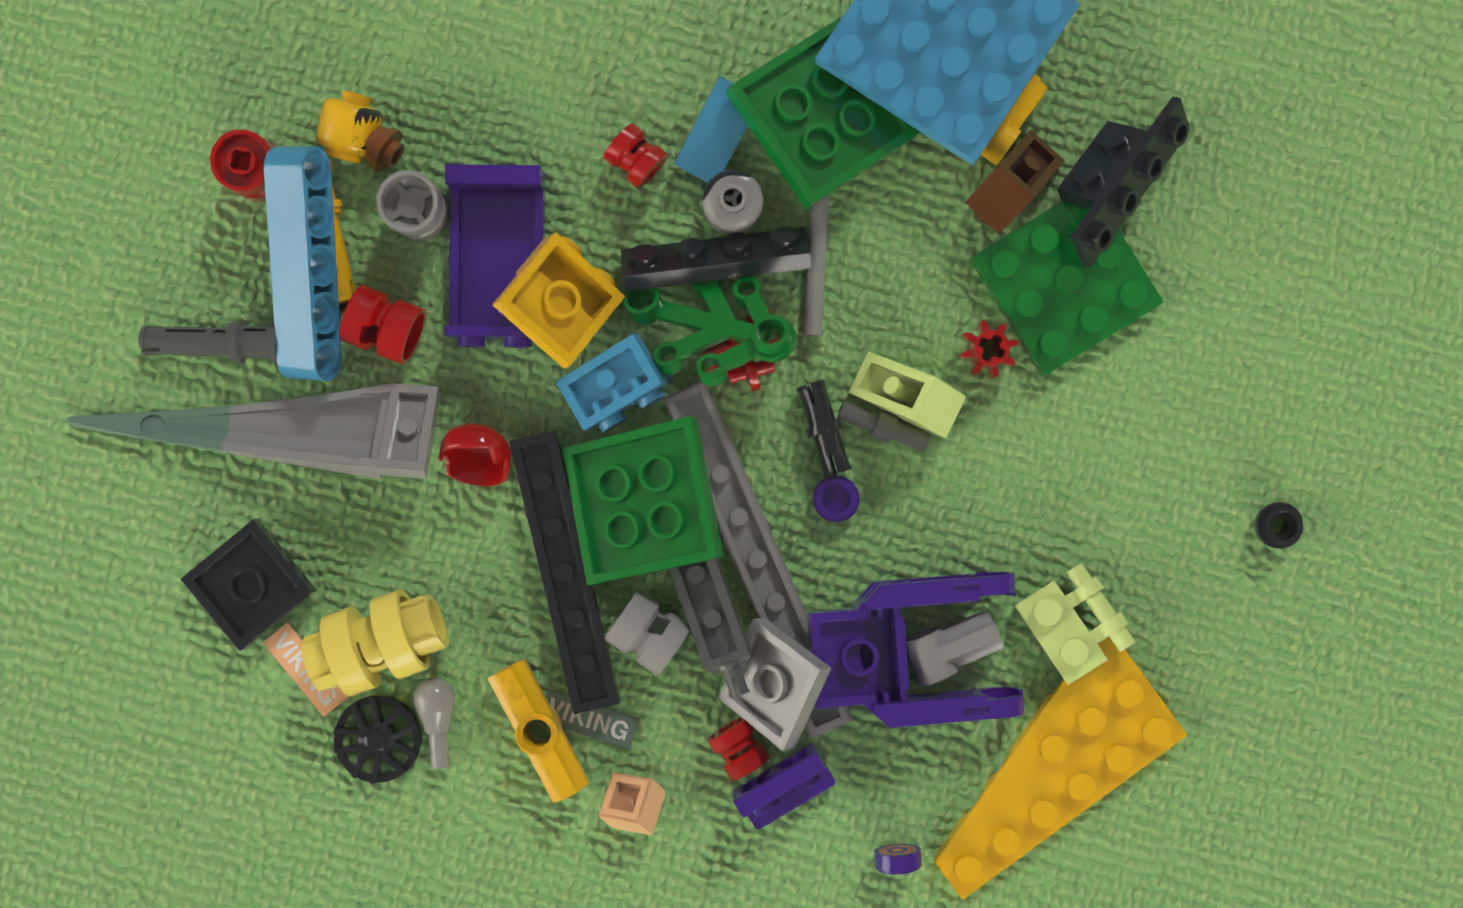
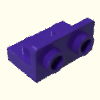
[733,742,835,830]

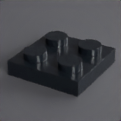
[180,519,317,651]

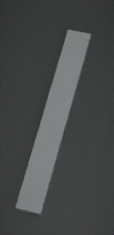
[662,381,853,739]

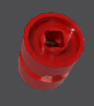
[210,129,276,202]
[339,285,426,365]

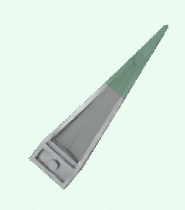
[67,383,441,479]

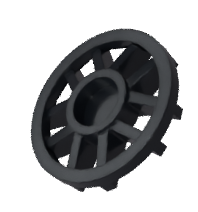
[333,695,422,784]

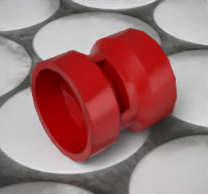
[603,123,669,190]
[707,717,771,781]

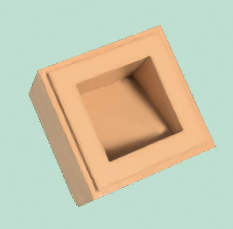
[599,772,666,836]

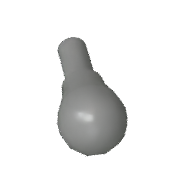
[414,677,455,769]

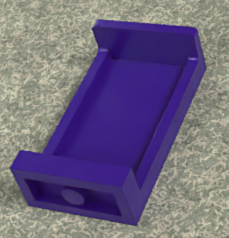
[444,164,546,348]

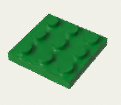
[725,18,920,210]
[969,202,1164,377]
[562,416,724,586]

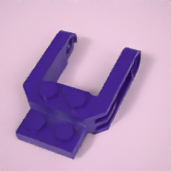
[807,572,1024,728]

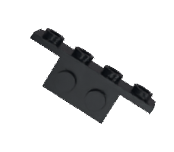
[1057,96,1190,267]

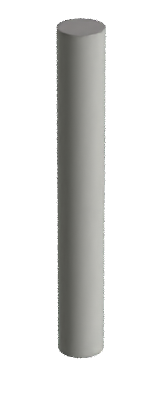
[803,196,829,336]

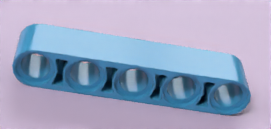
[264,146,342,381]

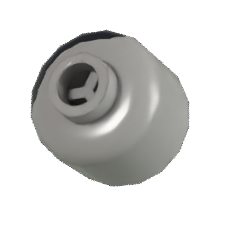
[702,170,764,235]

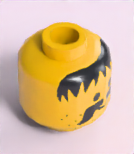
[316,90,384,163]

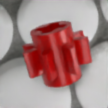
[958,320,1019,379]

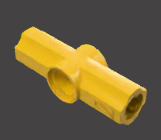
[488,658,590,803]

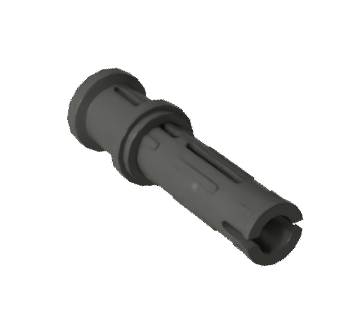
[138,321,277,363]

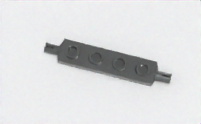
[669,559,753,699]

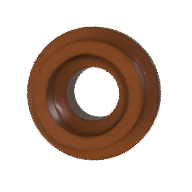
[363,126,405,172]

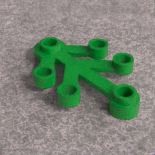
[623,276,797,386]

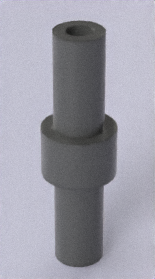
[837,401,930,451]

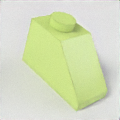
[848,351,966,439]

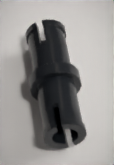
[796,380,852,478]

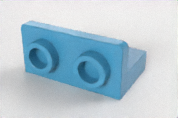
[556,333,674,433]

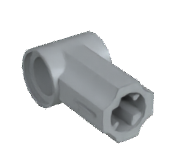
[906,610,1004,686]

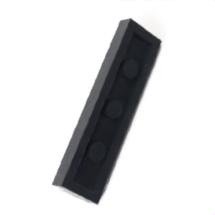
[621,227,812,292]

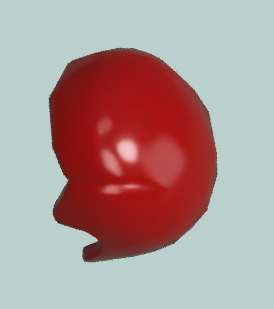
[438,423,511,487]

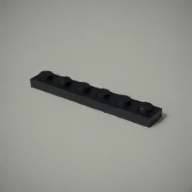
[509,430,621,715]

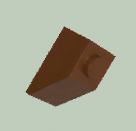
[965,130,1065,234]

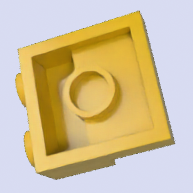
[492,232,625,368]

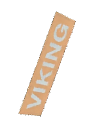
[262,622,349,717]

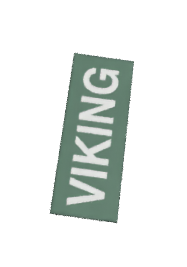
[545,689,640,750]

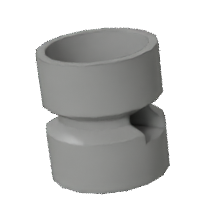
[376,170,450,241]
[604,589,691,677]

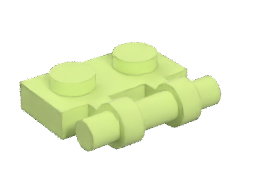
[1015,563,1136,685]

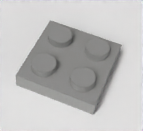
[719,617,831,751]

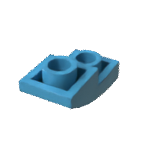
[674,75,748,183]

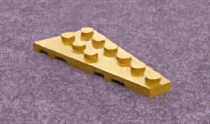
[933,623,1187,900]

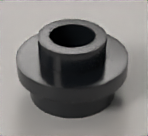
[1255,502,1303,549]

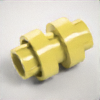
[301,589,449,697]

